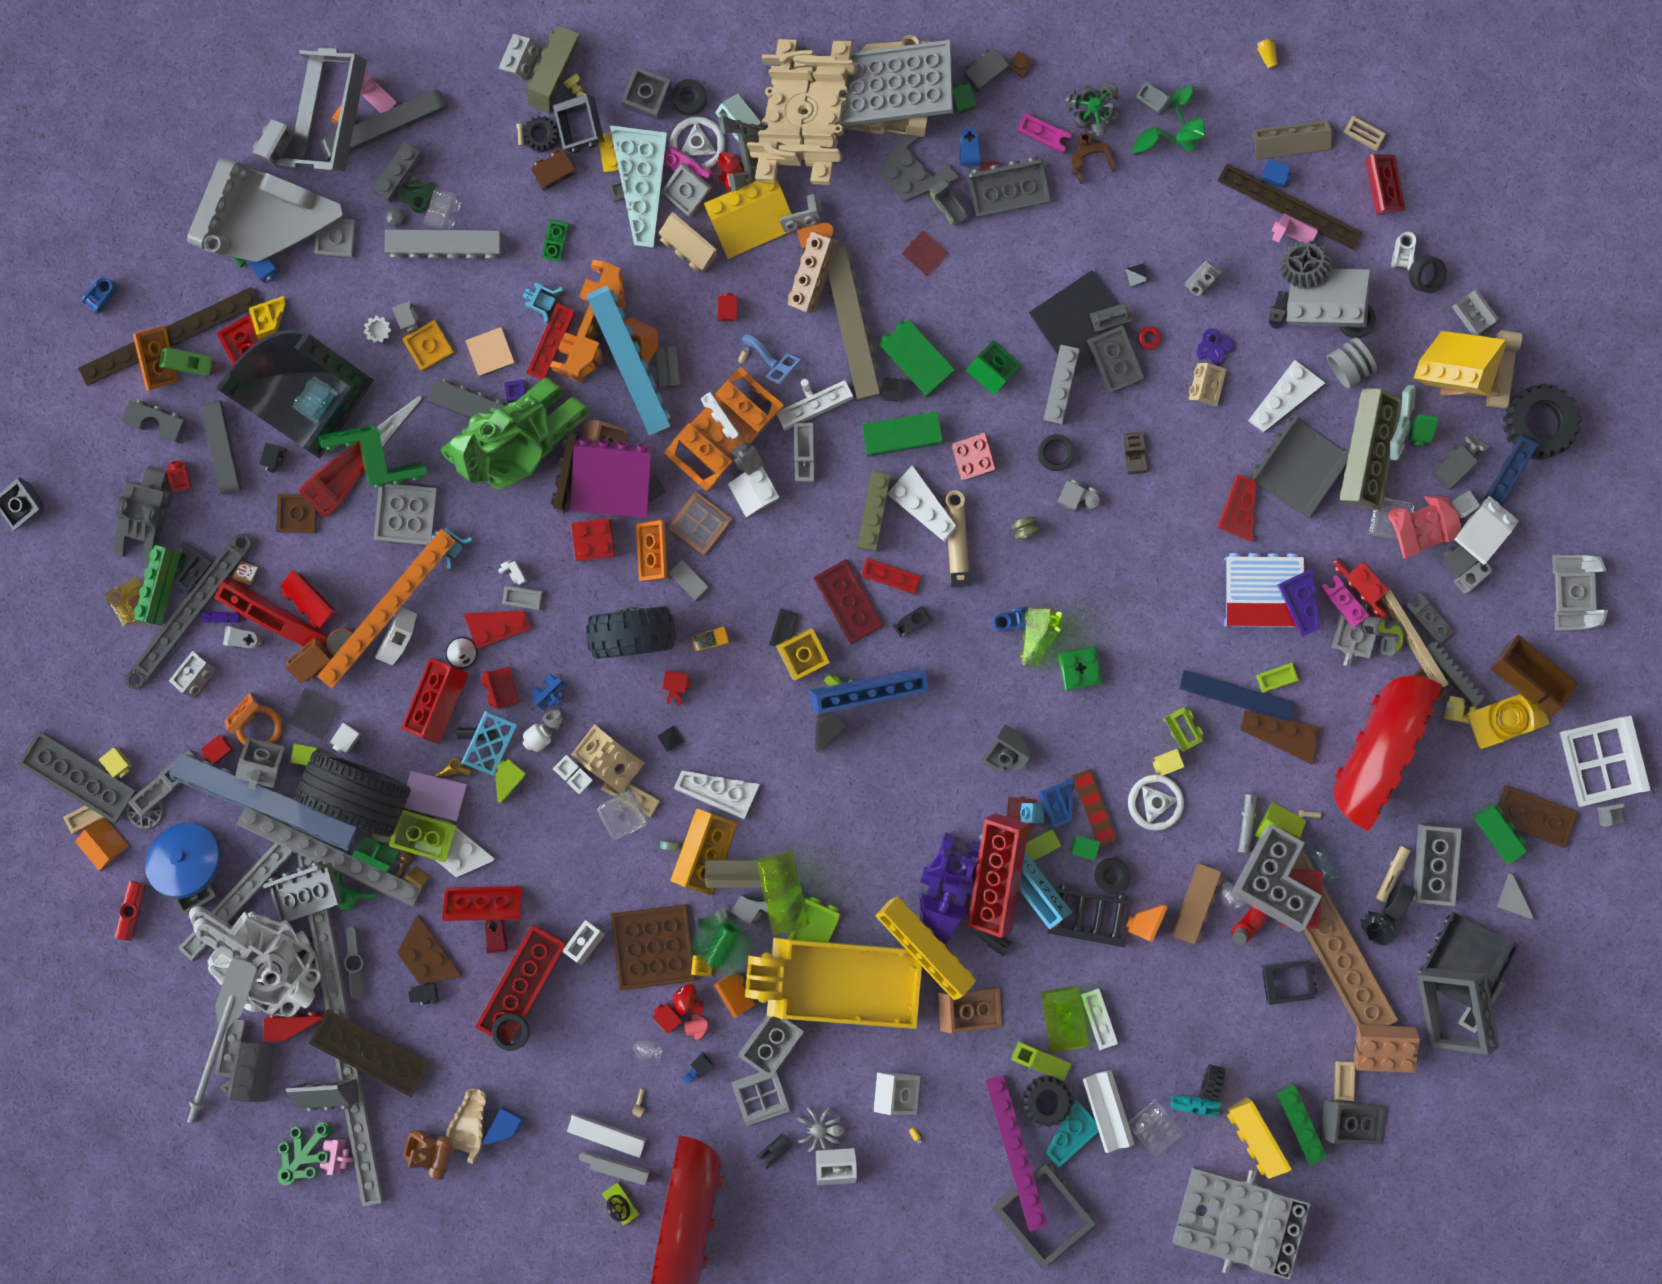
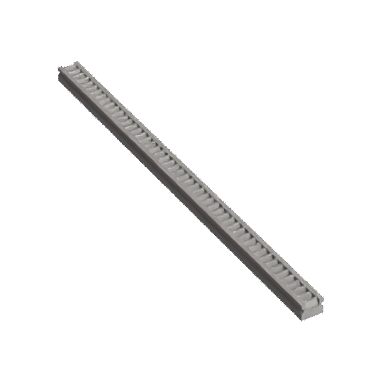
[297,831,383,1207]

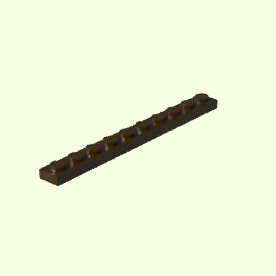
[78,287,260,386]

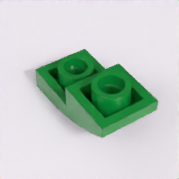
[541,220,569,262]

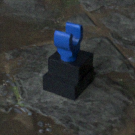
[682,1052,714,1084]

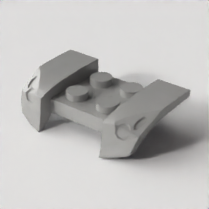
[1552,554,1608,631]

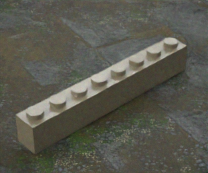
[828,245,882,401]

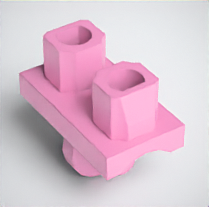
[320,1138,353,1175]

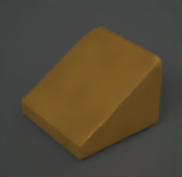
[405,866,430,889]

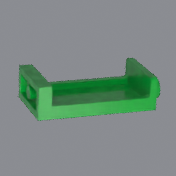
[880,319,954,398]

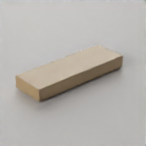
[601,782,660,817]

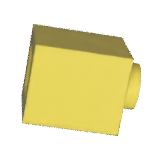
[99,747,133,778]
[1153,749,1184,775]

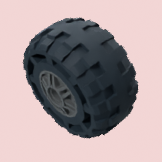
[586,606,676,659]

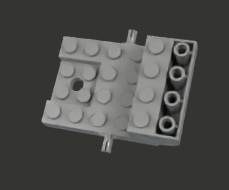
[1172,1167,1310,1280]

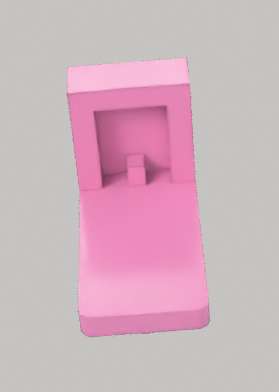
[1271,214,1318,244]

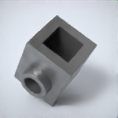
[731,441,763,475]

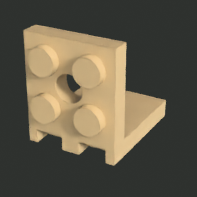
[571,724,644,794]

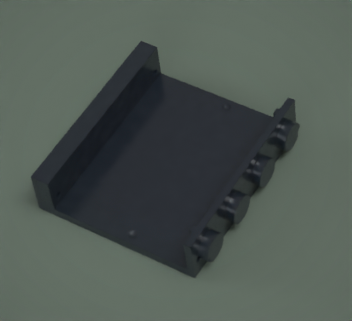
[1417,911,1519,1009]

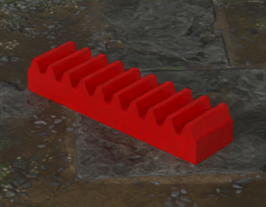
[526,303,575,380]

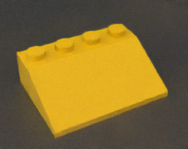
[704,178,792,259]
[1414,331,1507,396]

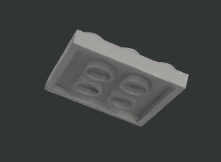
[373,483,437,545]

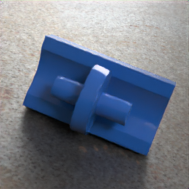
[531,674,568,710]

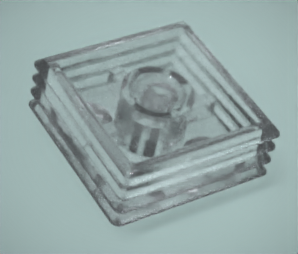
[1369,497,1415,541]
[596,790,648,841]

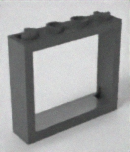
[1417,968,1500,1055]
[991,1162,1096,1269]

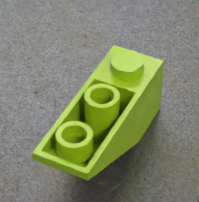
[1011,1040,1072,1081]

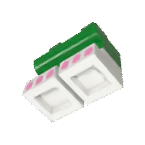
[553,755,594,794]

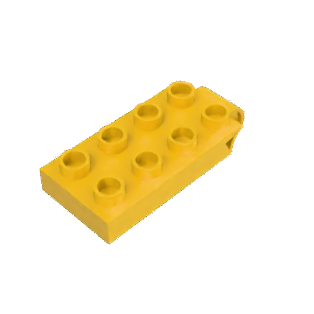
[745,938,922,1029]

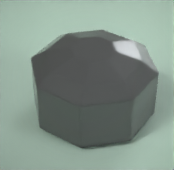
[386,207,405,228]

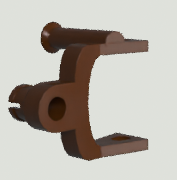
[1071,131,1116,184]

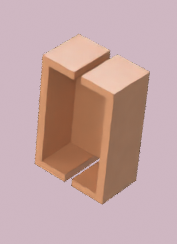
[1354,1025,1420,1073]

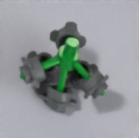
[1065,82,1120,136]

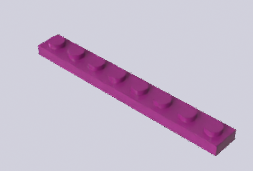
[985,1075,1048,1232]

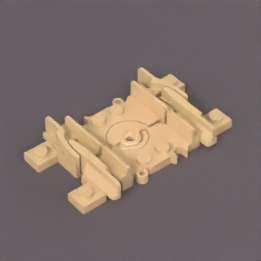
[747,39,857,185]

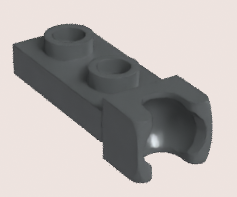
[1403,592,1454,644]

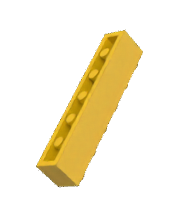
[876,896,976,1000]

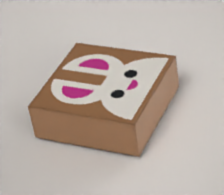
[233,561,259,585]

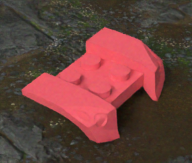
[1388,496,1462,558]

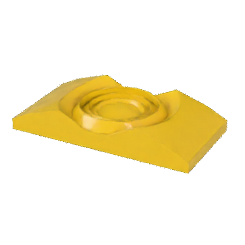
[1466,694,1550,750]

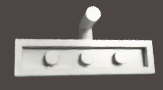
[777,379,854,431]

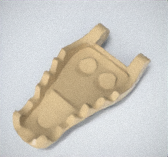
[446,1089,486,1164]

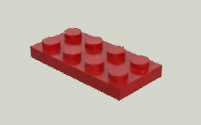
[442,886,523,921]

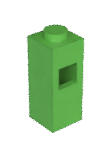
[159,348,213,376]

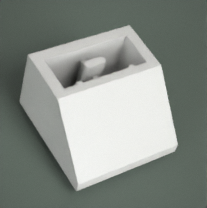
[816,1148,857,1186]

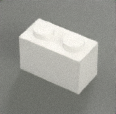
[562,920,605,965]

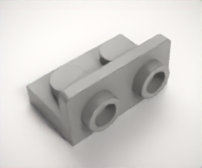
[169,651,216,698]

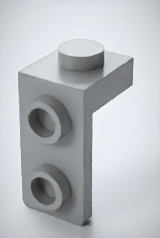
[780,194,823,232]

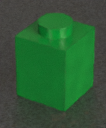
[953,83,976,115]

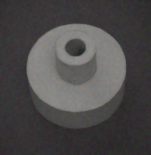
[542,710,563,730]

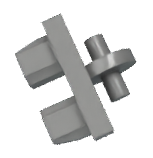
[1185,259,1222,296]

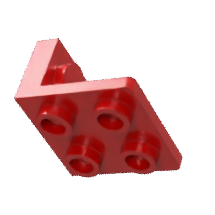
[481,666,520,710]

